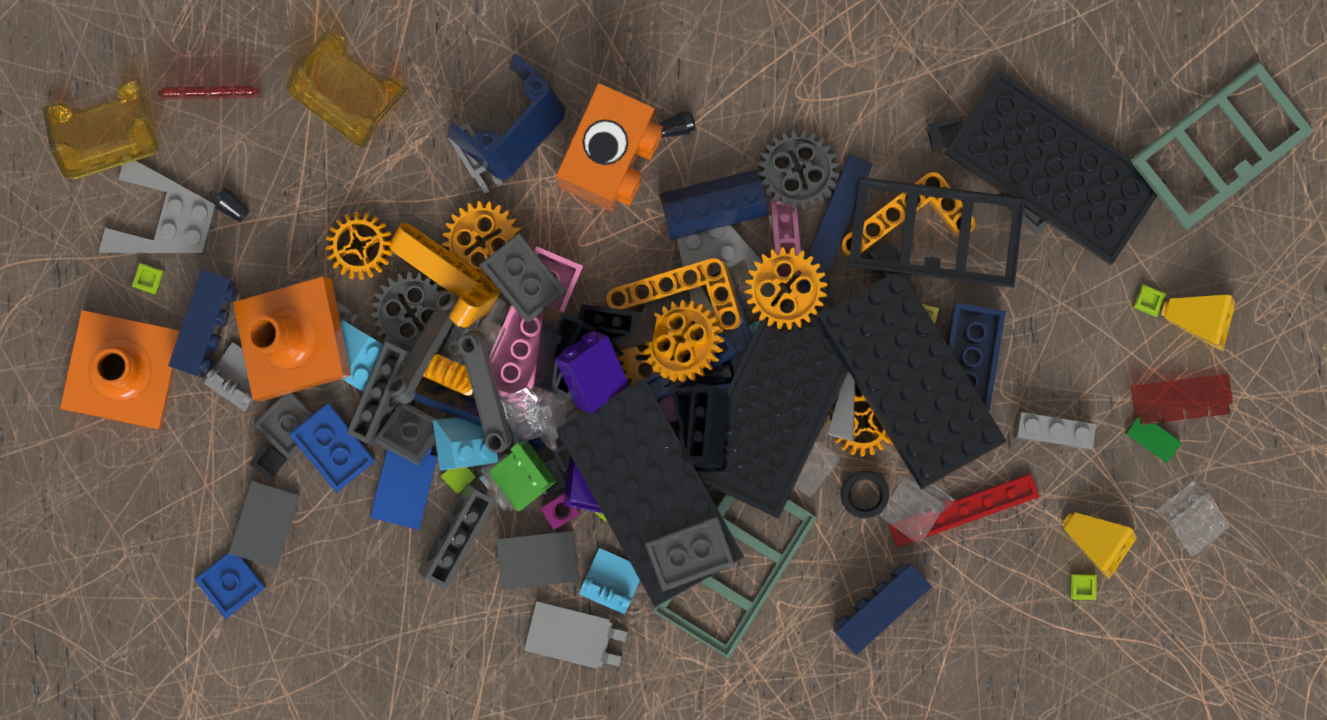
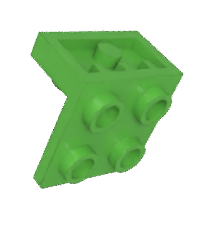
[489,441,557,511]

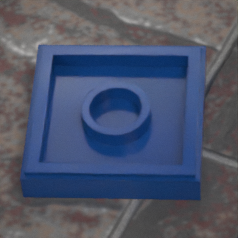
[194,552,266,619]

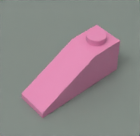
[771,198,801,277]

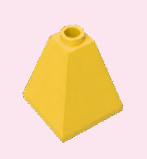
[1162,295,1236,351]
[1062,512,1137,579]

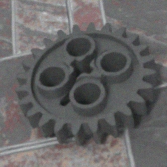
[758,130,839,212]
[370,272,446,348]

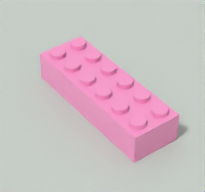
[489,246,583,407]

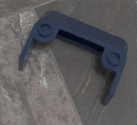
[447,53,565,180]

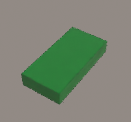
[1126,414,1182,463]

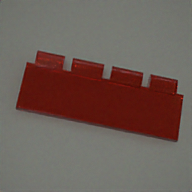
[158,85,262,100]
[1130,374,1233,425]

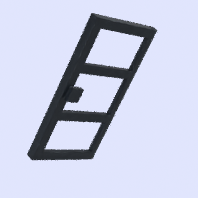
[848,177,1025,288]

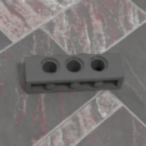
[347,341,413,444]
[418,484,496,589]

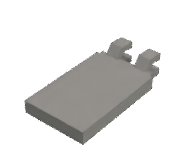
[524,601,628,669]

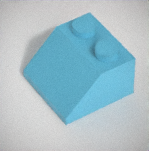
[340,319,383,392]
[433,417,498,471]

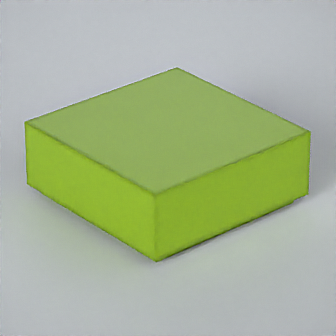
[132,263,165,295]
[1133,284,1166,317]
[441,467,476,495]
[1070,574,1097,600]

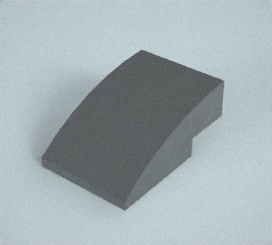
[497,531,578,590]

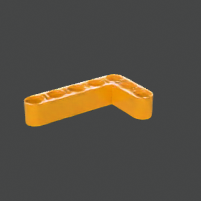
[841,172,975,257]
[389,223,501,328]
[606,258,743,330]

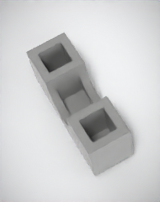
[1014,412,1096,450]

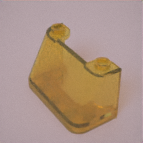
[286,29,409,147]
[42,77,159,179]

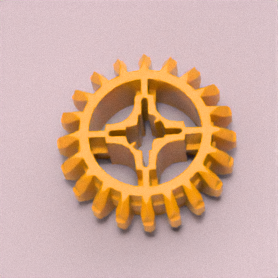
[325,212,393,280]
[423,354,473,396]
[828,391,890,456]

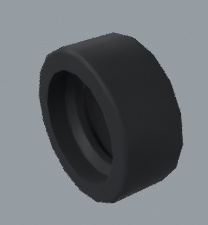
[841,471,889,519]

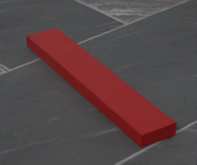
[888,473,1039,548]

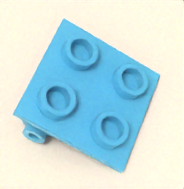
[579,548,640,614]

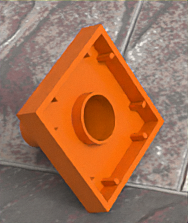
[233,276,351,401]
[60,310,180,430]

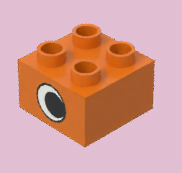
[556,83,663,212]

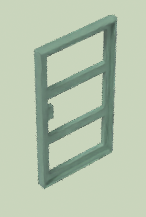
[1130,61,1313,231]
[652,494,817,659]

